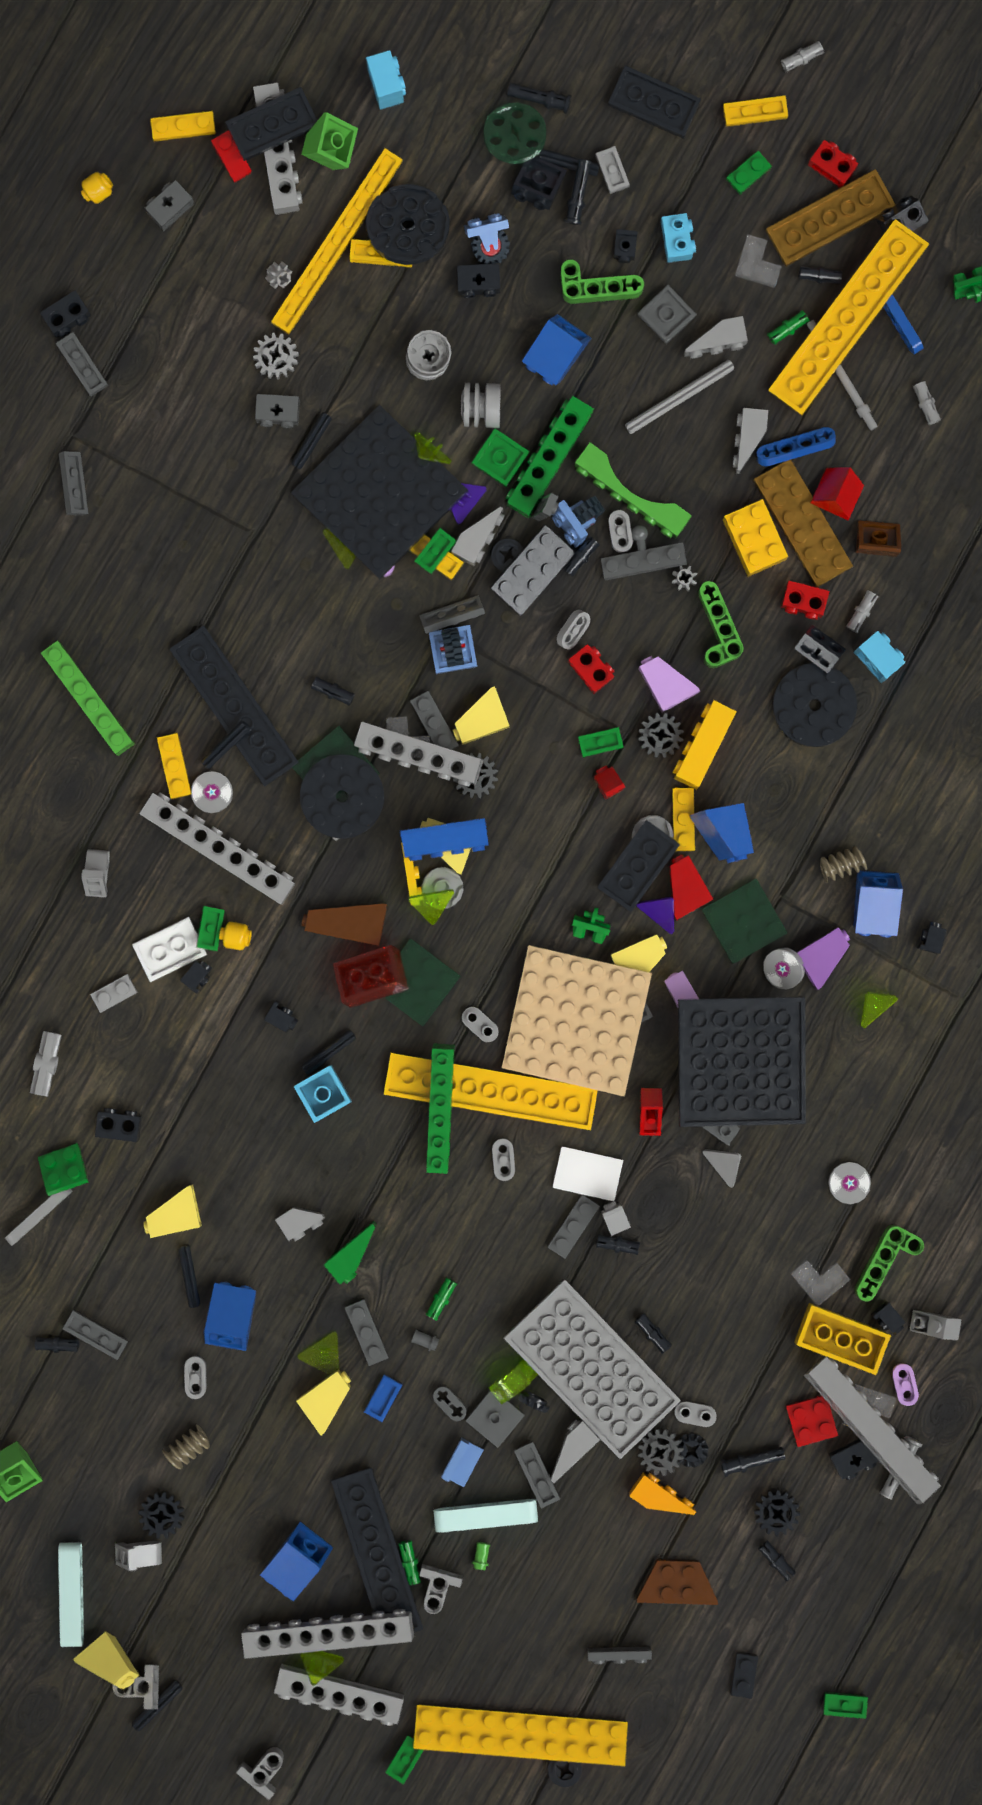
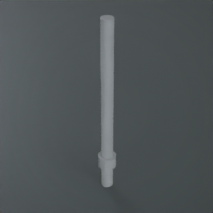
[807,320,878,431]

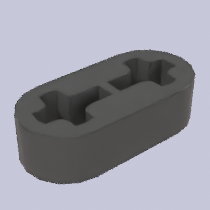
[433,1386,467,1421]

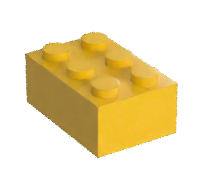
[723,499,788,577]

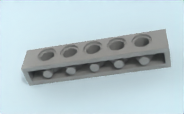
[253,83,303,215]
[354,722,483,787]
[274,1664,404,1726]

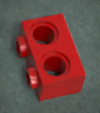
[808,140,858,188]
[781,581,830,620]
[568,644,614,694]

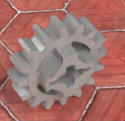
[253,333,299,380]

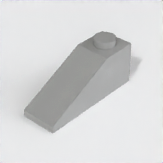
[551,1419,600,1483]

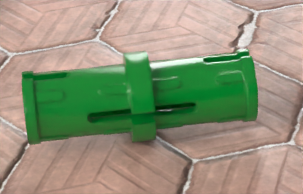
[767,310,809,345]
[426,1277,457,1321]
[399,1540,421,1585]

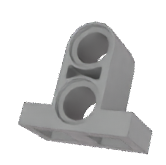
[82,849,110,897]
[115,1541,162,1571]
[419,1564,463,1614]
[113,1665,159,1709]
[236,1747,284,1800]

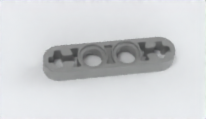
[5,1189,72,1246]

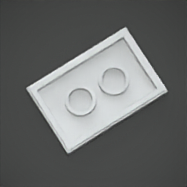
[132,917,207,982]
[553,1146,623,1201]

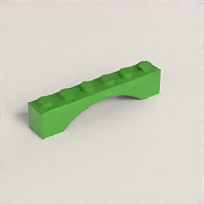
[575,443,692,539]
[41,641,135,756]

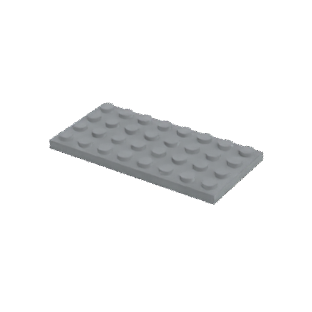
[504,1279,681,1459]

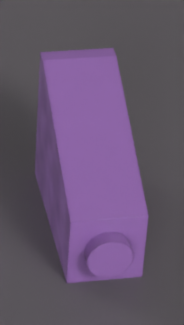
[797,928,850,990]

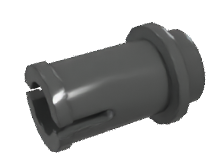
[411,1330,439,1351]

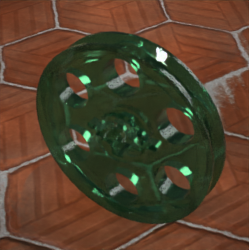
[484,103,546,164]

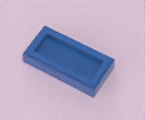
[364,1374,402,1422]

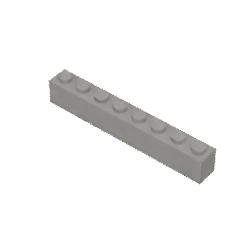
[804,1357,941,1504]

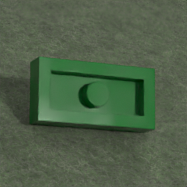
[726,151,772,195]
[414,528,457,575]
[578,727,624,758]
[196,906,225,952]
[823,1692,868,1719]
[385,1735,424,1784]

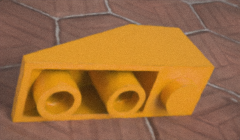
[629,1472,696,1515]

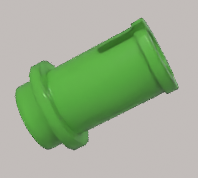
[472,1542,490,1570]

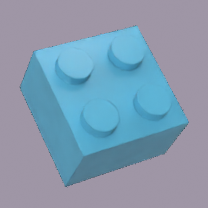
[366,50,406,110]
[854,631,906,683]
[294,1065,352,1123]

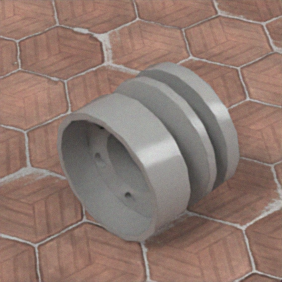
[405,330,451,381]
[461,383,501,428]

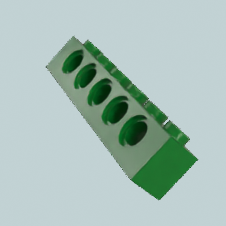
[506,396,594,519]
[426,1043,455,1174]

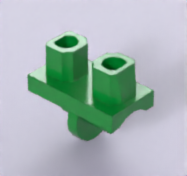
[953,267,982,303]
[572,907,611,944]

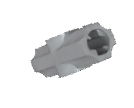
[30,1031,62,1097]

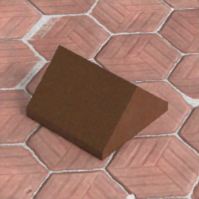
[855,520,901,557]

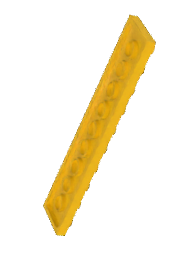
[768,219,929,415]
[384,1053,598,1130]
[414,1705,628,1766]

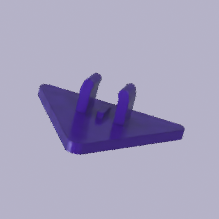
[451,483,487,524]
[637,897,674,934]

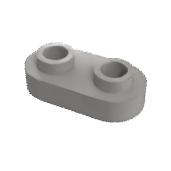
[608,510,633,553]
[557,610,590,649]
[462,1007,498,1042]
[492,1138,515,1181]
[184,1356,207,1399]
[674,1401,717,1427]

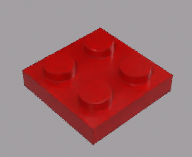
[785,1396,838,1447]

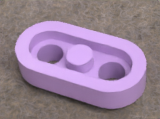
[892,1363,919,1406]

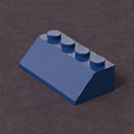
[400,818,489,861]

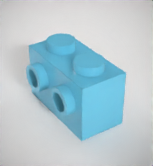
[661,213,696,263]

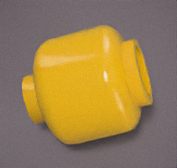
[81,172,113,204]
[219,922,252,950]

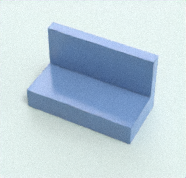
[441,1438,484,1487]

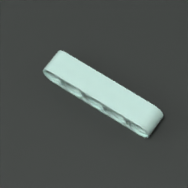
[433,1499,538,1532]
[58,1542,84,1647]

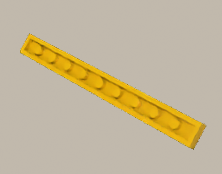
[271,149,403,334]

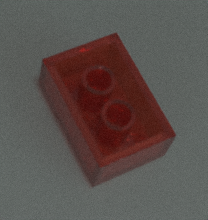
[333,945,408,1008]

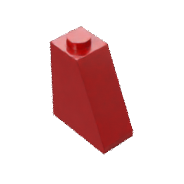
[669,855,713,920]

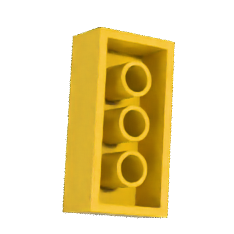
[673,700,737,790]
[794,1303,891,1375]

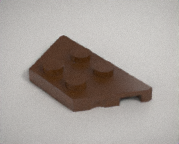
[636,1559,718,1605]

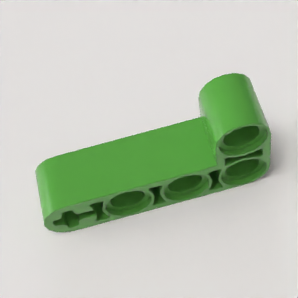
[561,260,644,304]
[698,581,743,668]
[855,1225,924,1301]

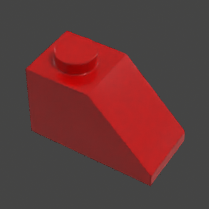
[211,130,252,183]
[594,765,625,800]
[640,1088,663,1136]

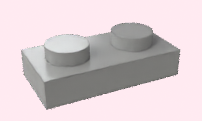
[595,146,630,194]
[90,974,138,1013]

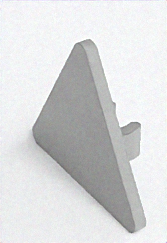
[703,1149,741,1188]

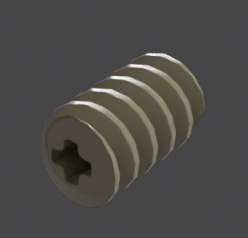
[820,846,867,883]
[162,1424,210,1470]

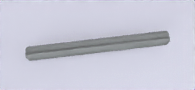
[625,360,734,434]

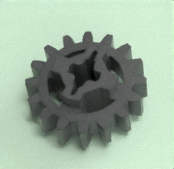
[638,713,684,758]
[453,753,498,798]
[638,1429,685,1476]

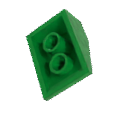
[324,1221,377,1284]

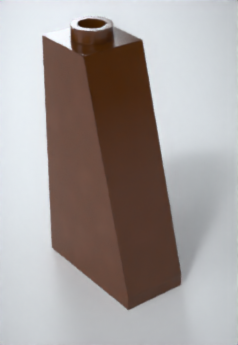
[302,904,388,946]

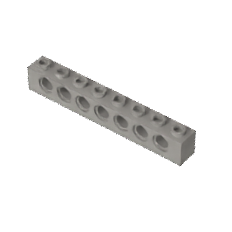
[139,792,295,905]
[241,1609,414,1658]

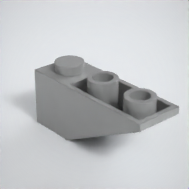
[684,316,748,358]
[733,408,768,474]
[451,507,505,566]

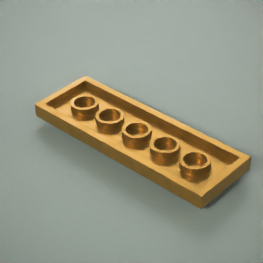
[766,169,895,267]
[753,460,853,588]

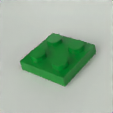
[472,429,530,487]
[38,1143,89,1196]

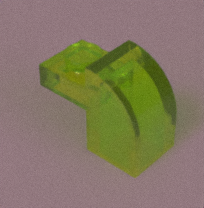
[489,1359,538,1404]

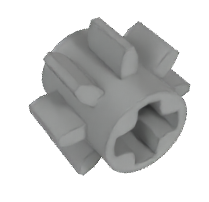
[265,262,292,289]
[672,566,697,591]

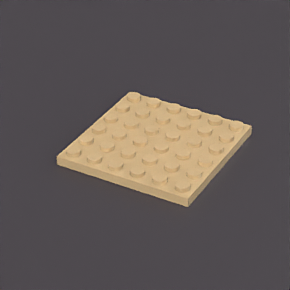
[502,945,652,1096]

